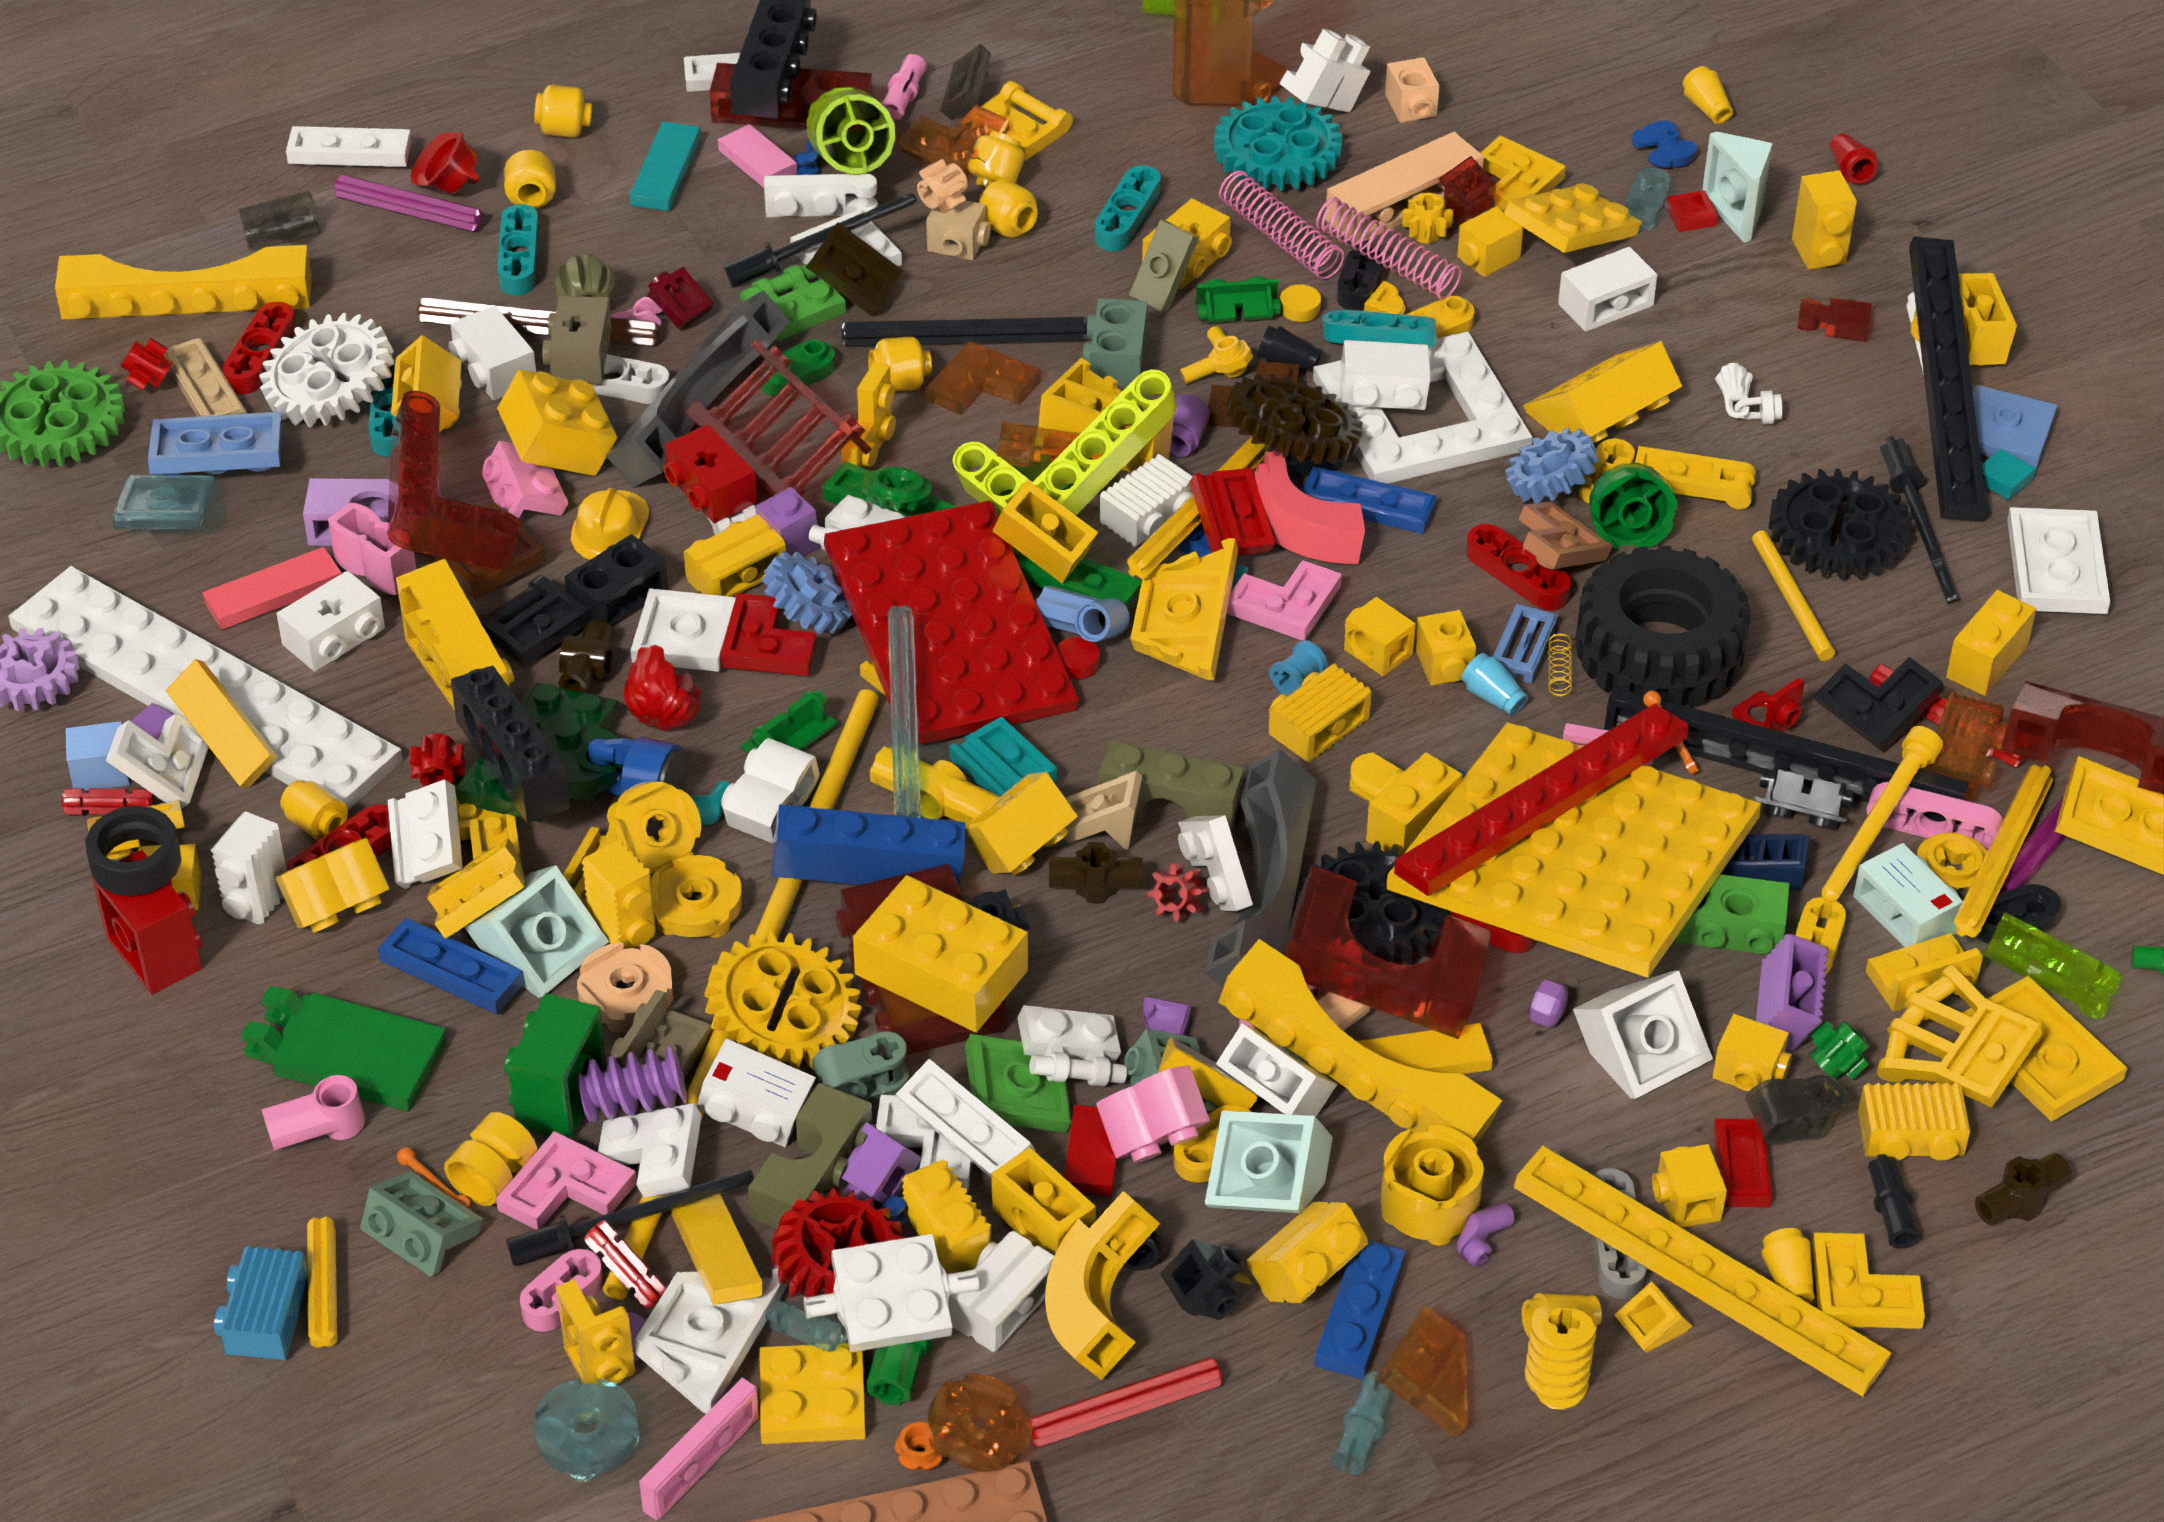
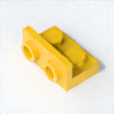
[1865,933,1983,1012]
[556,1279,635,1393]

